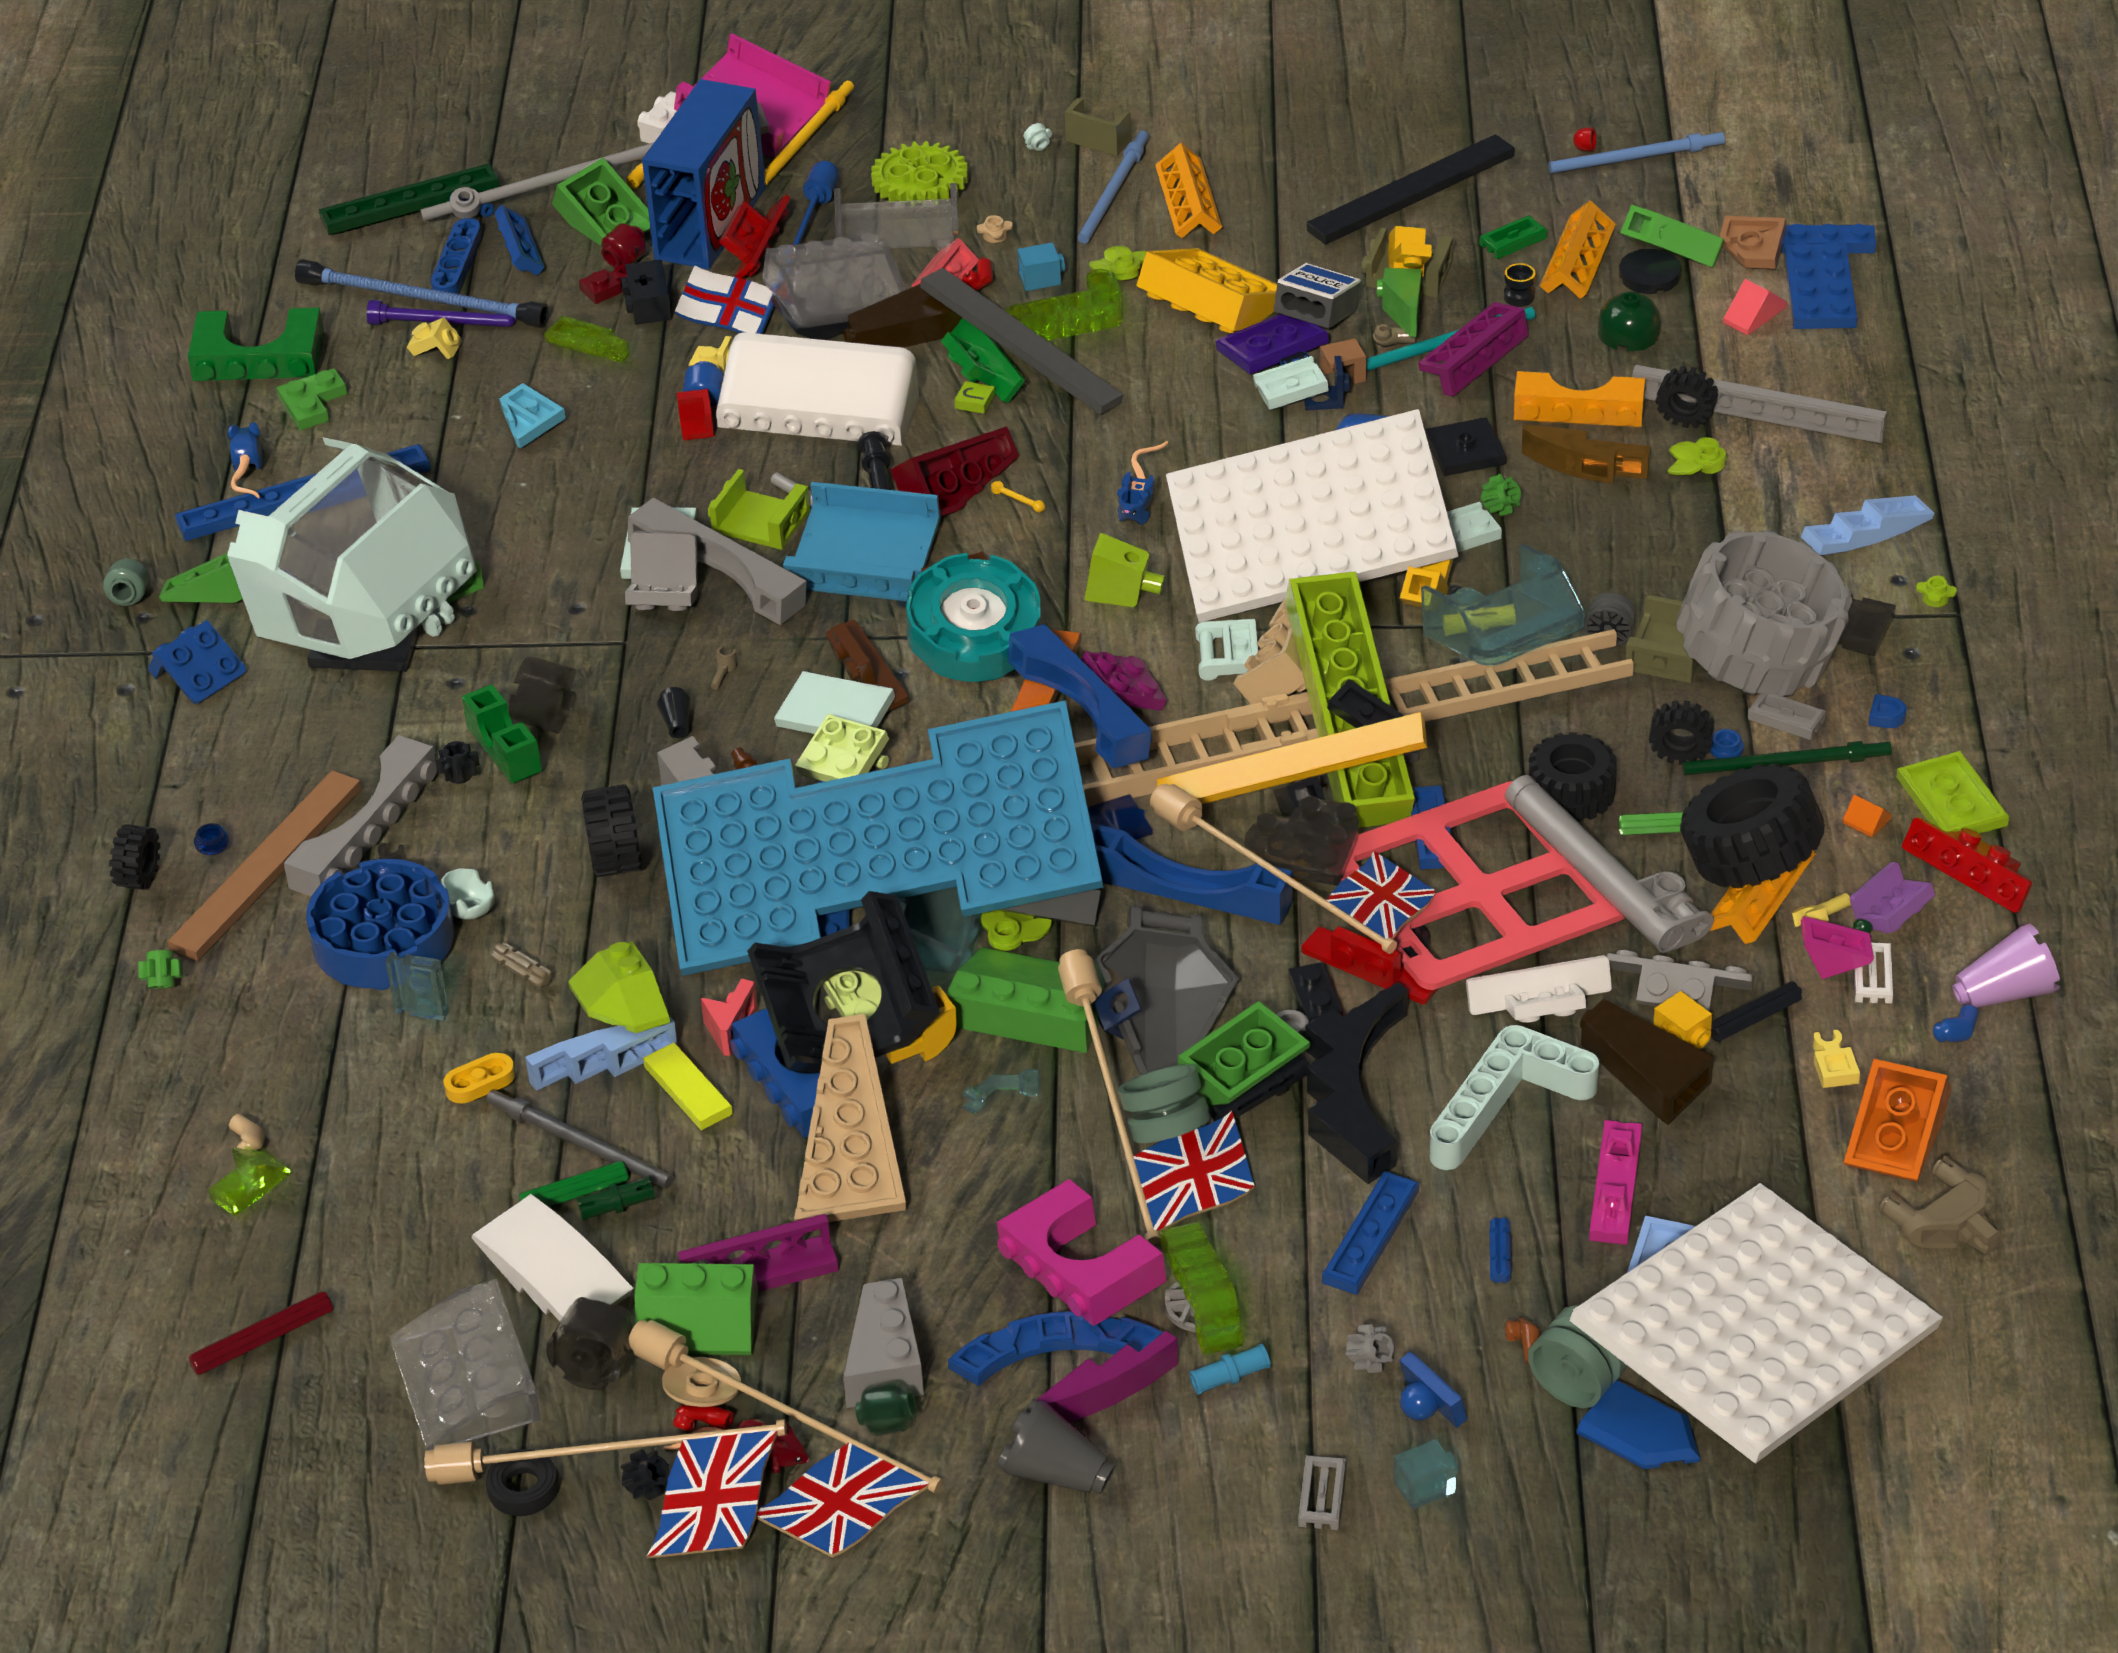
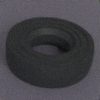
[486,1449,559,1516]

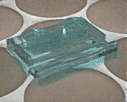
[386,952,449,1021]

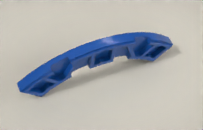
[948,1311,1163,1386]

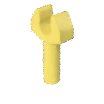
[1792,893,1851,927]

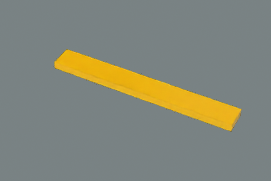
[1157,712,1427,804]

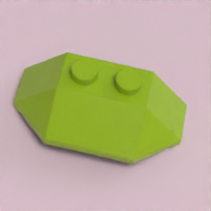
[568,941,670,1033]

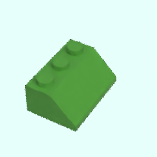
[1178,1001,1310,1106]
[635,1263,758,1355]

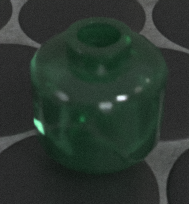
[855,1381,917,1436]

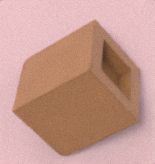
[1320,338,1366,384]

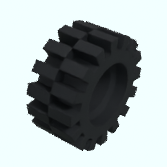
[1655,366,1718,428]
[1649,700,1714,765]
[109,824,161,890]

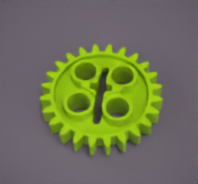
[871,141,968,208]

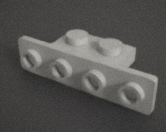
[1607,950,1753,1012]

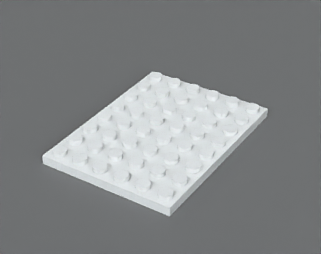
[1166,409,1458,623]
[1569,1183,1943,1464]

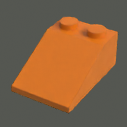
[1843,1059,1951,1182]

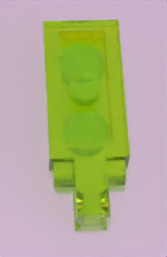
[544,316,629,362]

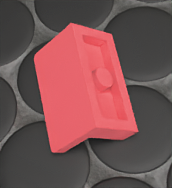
[911,238,979,287]

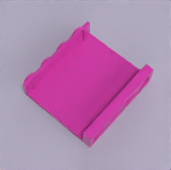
[674,33,831,159]

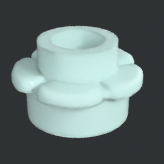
[1023,123,1052,151]

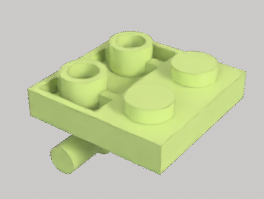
[795,714,889,782]
[822,971,881,1020]

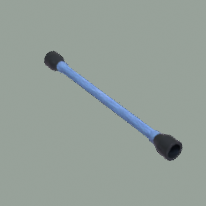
[295,259,549,328]

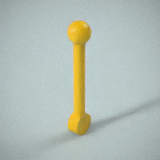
[991,481,1045,513]

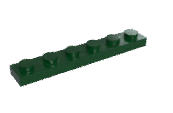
[318,163,499,235]

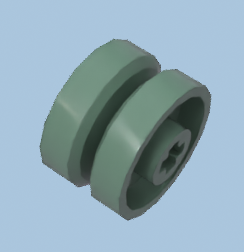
[1118,1064,1211,1143]
[1528,1305,1628,1409]

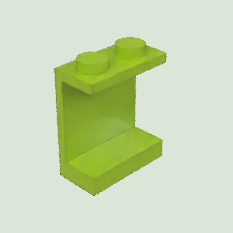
[708,469,810,550]

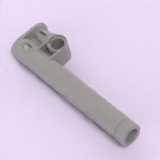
[1505,775,1714,953]

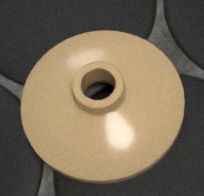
[662,1357,741,1407]

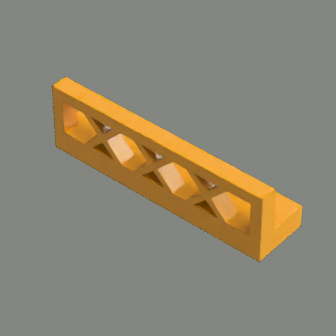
[1155,143,1222,239]
[1540,200,1616,299]
[1709,850,1816,944]

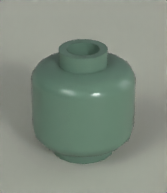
[103,558,149,607]

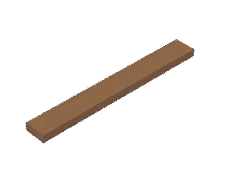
[167,770,362,961]

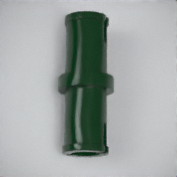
[576,1176,656,1221]

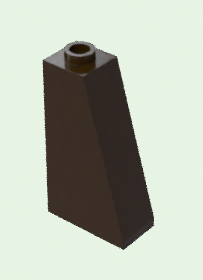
[843,284,962,348]
[1580,998,1713,1125]

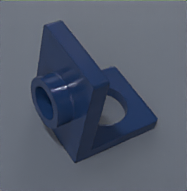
[1304,356,1349,411]
[1093,979,1143,1040]

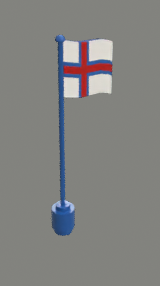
[675,161,839,334]

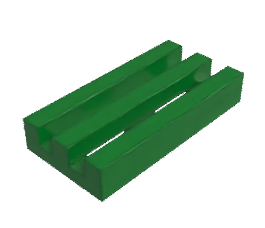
[1479,215,1547,259]

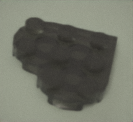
[1244,796,1359,886]

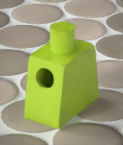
[1084,533,1165,607]

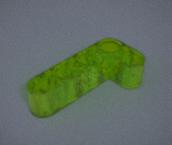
[1005,269,1123,341]
[1160,1222,1243,1356]

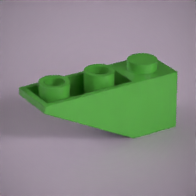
[1620,204,1725,268]

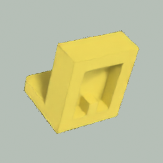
[689,336,733,374]

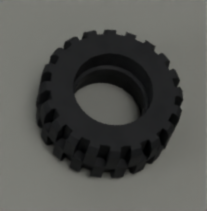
[1680,764,1825,888]

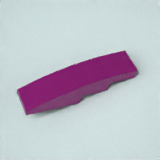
[1036,1331,1178,1423]

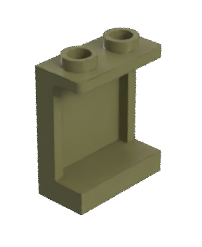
[1361,228,1453,298]
[1625,595,1699,683]

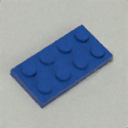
[1783,242,1857,329]

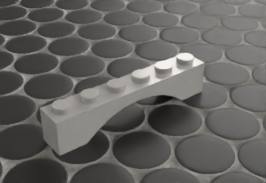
[628,498,806,625]
[284,735,437,896]

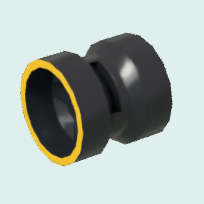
[1504,263,1536,307]

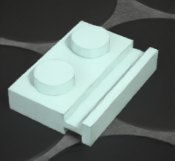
[1253,356,1329,410]
[1447,502,1502,552]

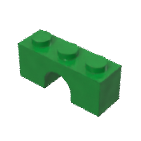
[462,684,542,784]

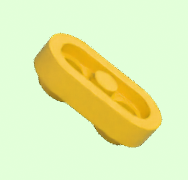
[443,1053,515,1103]

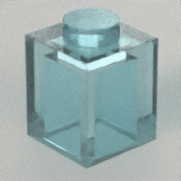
[1393,1439,1459,1509]

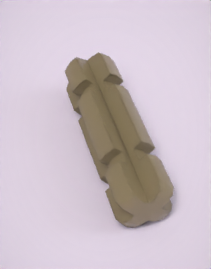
[492,943,553,988]

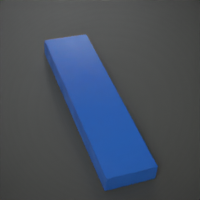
[1322,1171,1419,1295]

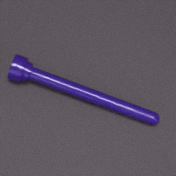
[367,300,515,327]

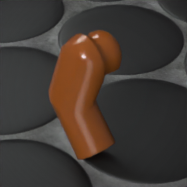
[1505,1318,1541,1366]

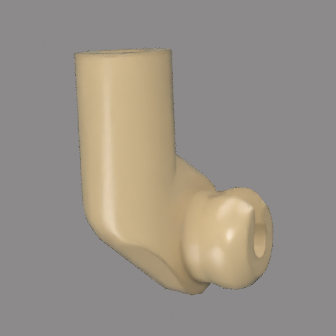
[229,1114,265,1158]

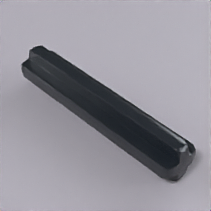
[1711,981,1802,1042]

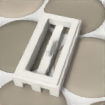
[1854,943,1893,1004]

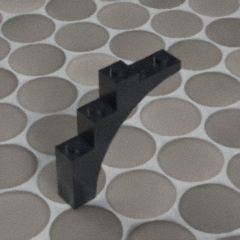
[1305,982,1408,1184]

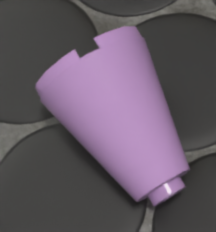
[1952,924,2060,1008]

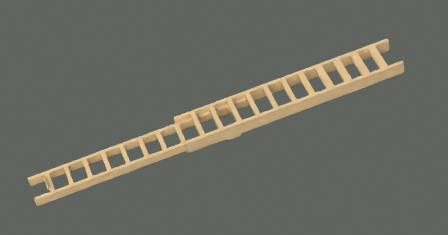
[1074,629,1634,808]

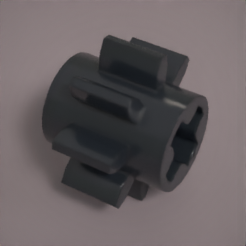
[436,741,480,784]
[620,1449,669,1500]

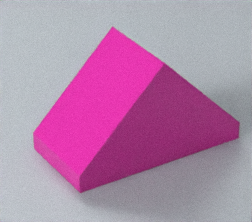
[1801,916,1874,979]

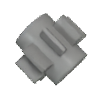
[1345,1324,1395,1373]

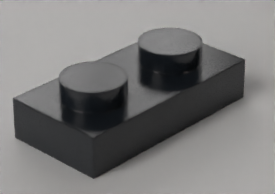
[1327,679,1404,728]
[1288,962,1343,1024]

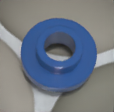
[1710,729,1744,758]

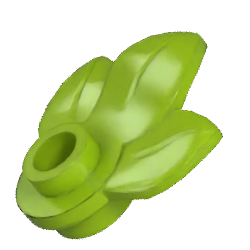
[1089,246,1146,280]
[1667,437,1727,475]
[981,910,1052,951]

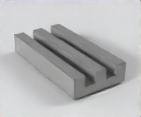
[1748,693,1826,740]
[1298,1455,1346,1530]

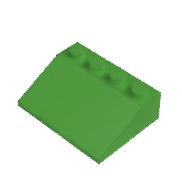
[946,947,1104,1053]

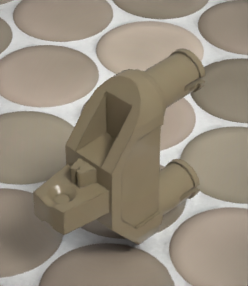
[1879,1156,1998,1254]

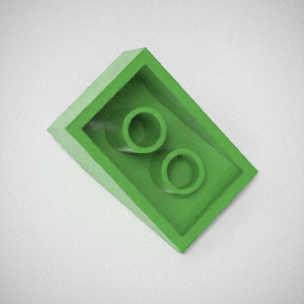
[552,157,651,246]

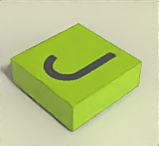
[954,381,995,414]

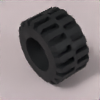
[1528,732,1617,822]
[581,784,642,877]

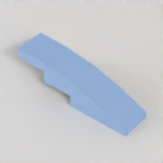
[1801,495,1935,555]
[525,1017,678,1091]

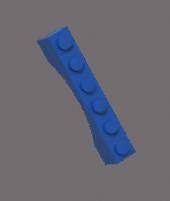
[1008,624,1152,769]
[1091,823,1292,925]

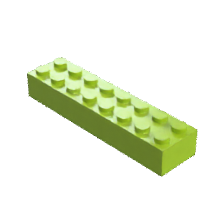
[1285,571,1415,830]

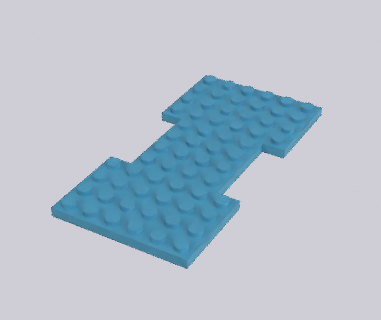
[653,700,1104,976]

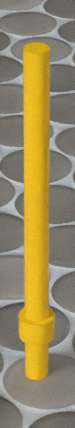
[764,80,854,186]

